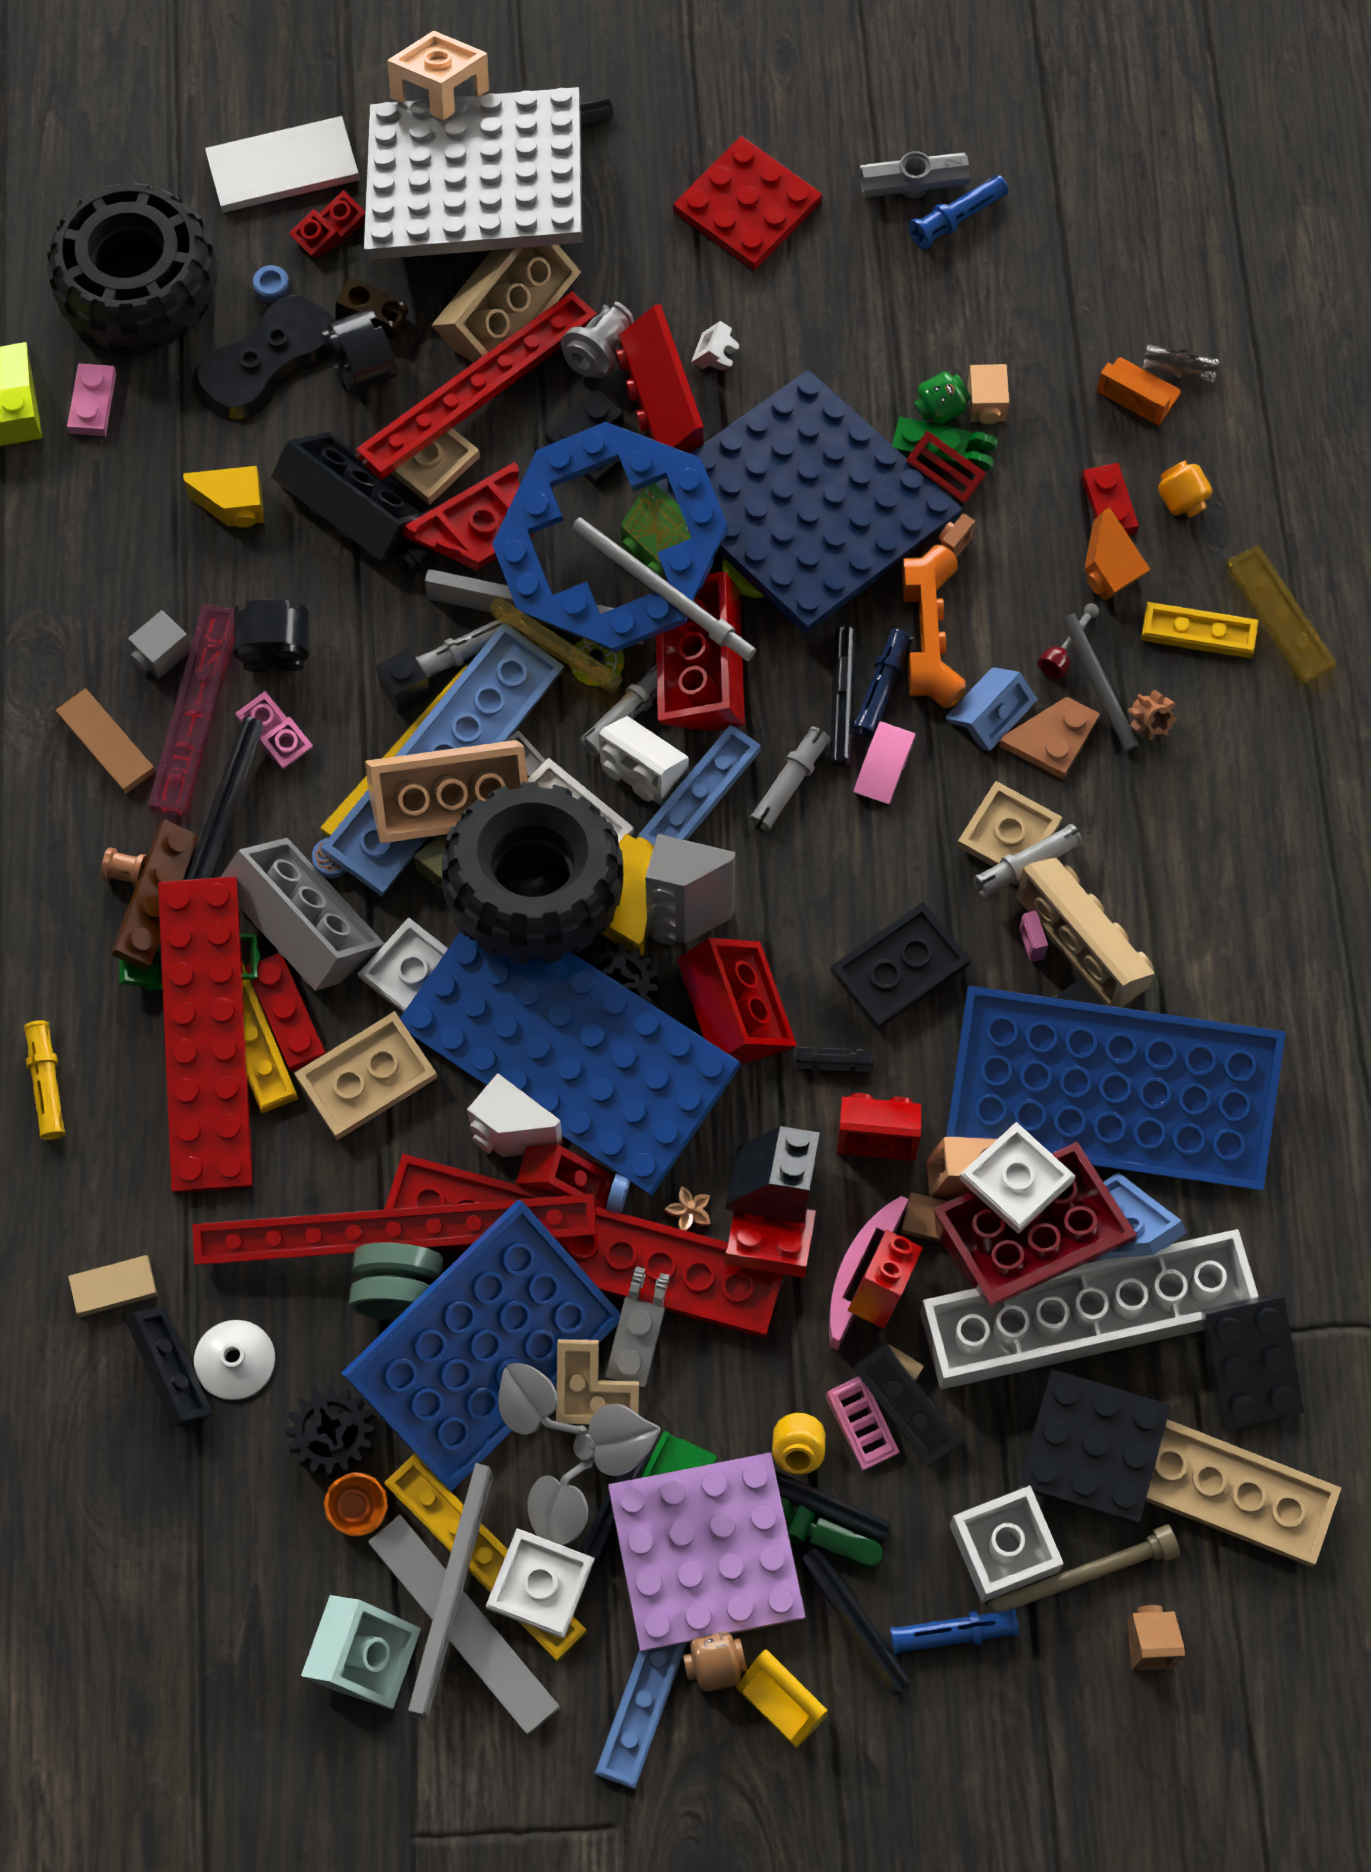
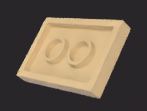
[294,1011,438,1140]

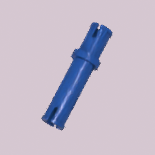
[890,1608,1019,1655]

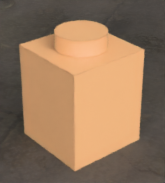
[967,364,1009,424]

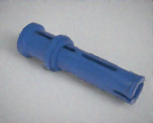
[908,174,1009,250]

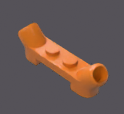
[902,545,966,709]

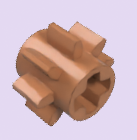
[1128,690,1177,740]

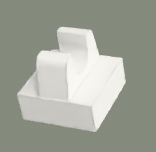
[691,321,739,370]

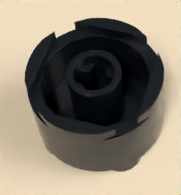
[321,308,397,393]
[233,599,309,672]

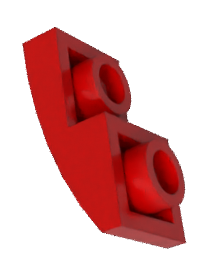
[288,190,366,258]

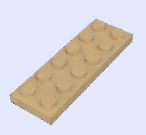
[1146,1419,1341,1568]

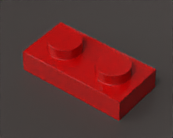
[1082,463,1139,535]

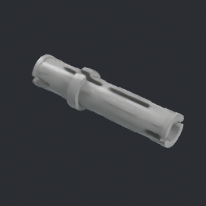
[416,611,525,678]
[580,664,657,756]
[749,726,831,831]
[973,824,1083,898]

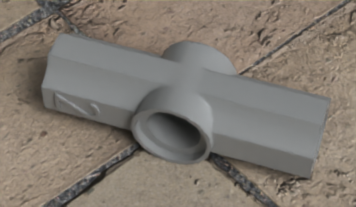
[859,151,970,198]

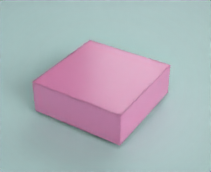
[1019,910,1048,962]

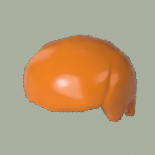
[324,1473,388,1537]

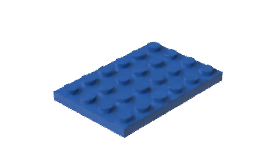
[341,1200,621,1492]

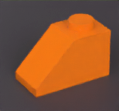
[1084,507,1151,601]

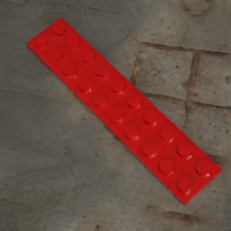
[384,1154,784,1338]

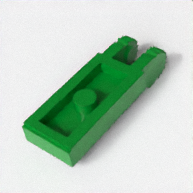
[892,416,998,472]

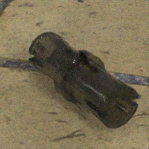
[1142,344,1219,382]

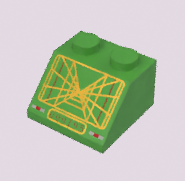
[620,483,692,582]

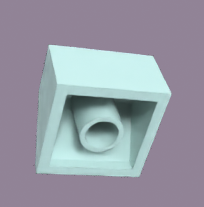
[301,1595,421,1709]

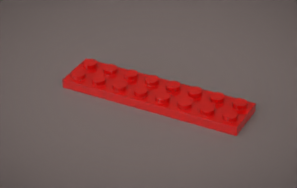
[158,876,253,1193]

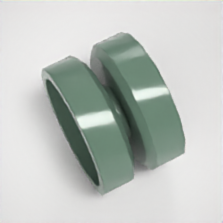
[349,1243,443,1321]

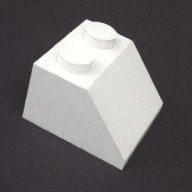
[467,1073,563,1157]

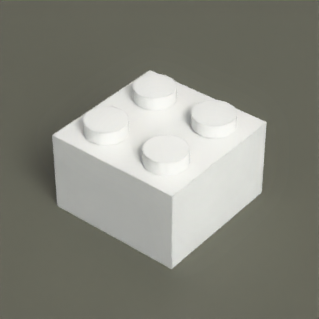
[950,1486,1064,1603]

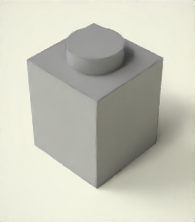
[128,610,192,679]

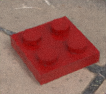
[725,1209,816,1278]

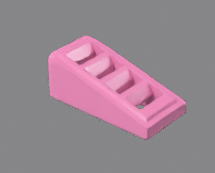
[826,1376,899,1471]

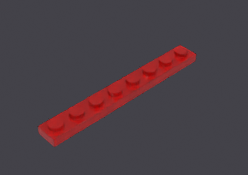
[356,291,597,480]

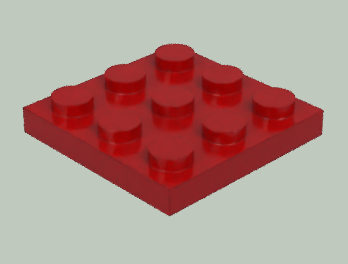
[673,136,823,271]

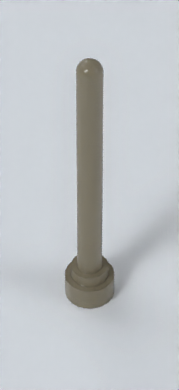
[987,1524,1180,1613]

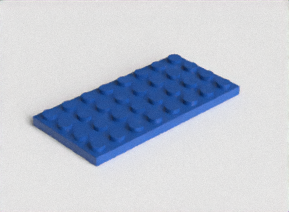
[400,931,742,1196]
[946,986,1286,1190]

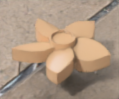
[664,1186,711,1231]

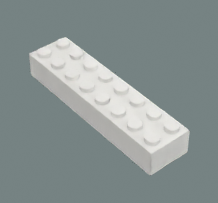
[920,1229,1259,1390]

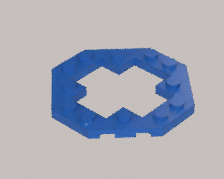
[492,422,729,652]

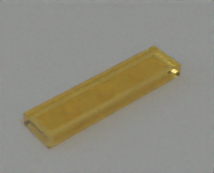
[1225,545,1337,684]
[489,595,623,695]

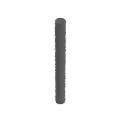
[1062,613,1140,752]

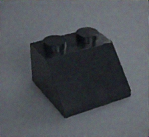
[725,1126,820,1223]

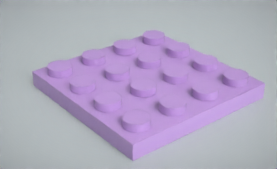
[608,1452,805,1652]

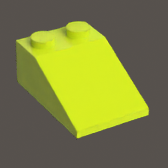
[0,342,42,446]

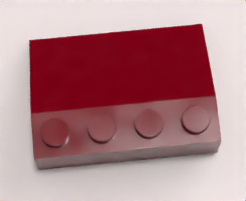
[934,1142,1137,1308]

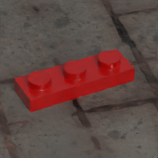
[245,953,326,1073]

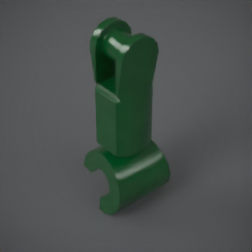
[781,1497,883,1570]

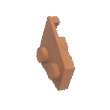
[999,697,1100,780]

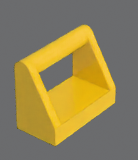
[736,1649,828,1749]

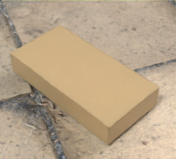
[68,1255,158,1317]

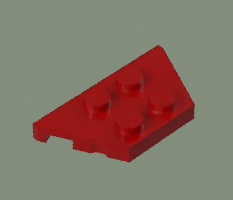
[403,462,534,571]

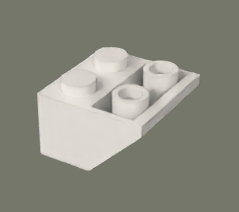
[599,716,689,806]

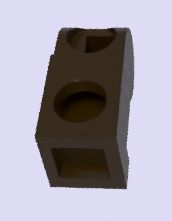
[335,276,409,338]

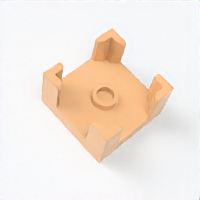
[387,31,489,120]

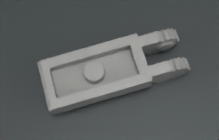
[605,1267,670,1387]

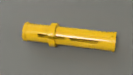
[24,1020,66,1140]

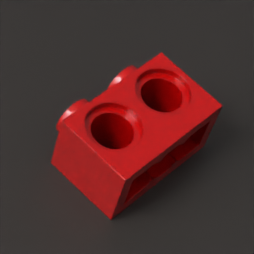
[847,1229,923,1329]

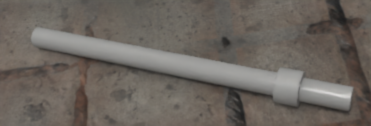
[572,517,756,661]

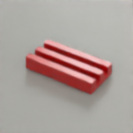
[905,431,987,504]

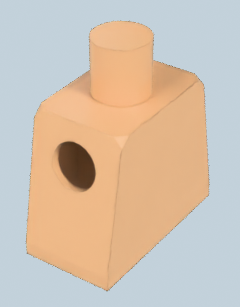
[926,1137,997,1198]

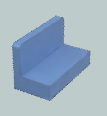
[946,667,1038,751]

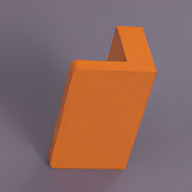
[1096,357,1181,426]

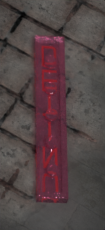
[148,603,234,816]

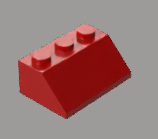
[677,938,797,1064]

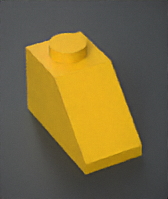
[183,466,264,527]

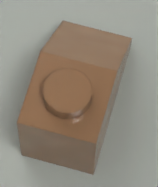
[1127,1605,1185,1671]

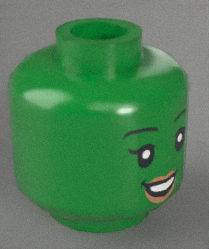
[914,371,971,426]

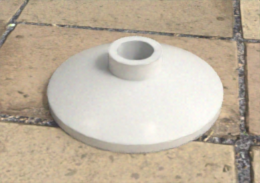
[194,1320,276,1400]

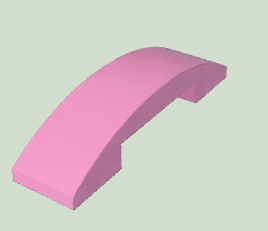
[829,1196,909,1350]

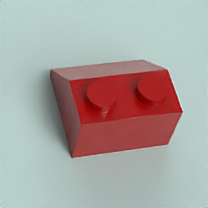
[836,1093,921,1161]

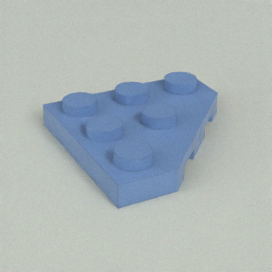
[1093,1172,1186,1260]

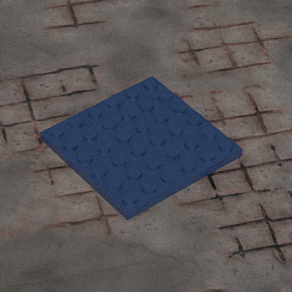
[656,369,962,634]

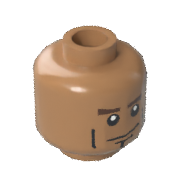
[683,1631,747,1692]

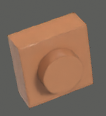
[939,513,975,557]

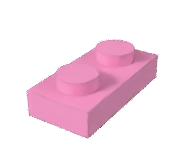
[67,363,116,437]

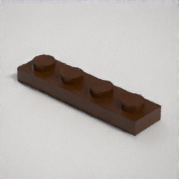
[110,819,199,971]

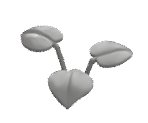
[498,1363,660,1546]

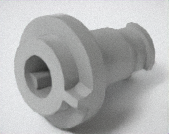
[561,302,634,378]

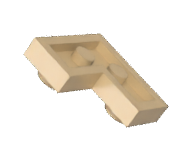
[556,1339,639,1424]

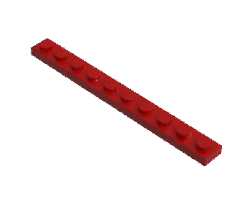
[192,1194,597,1265]

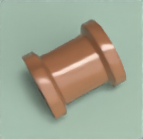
[101,847,147,888]

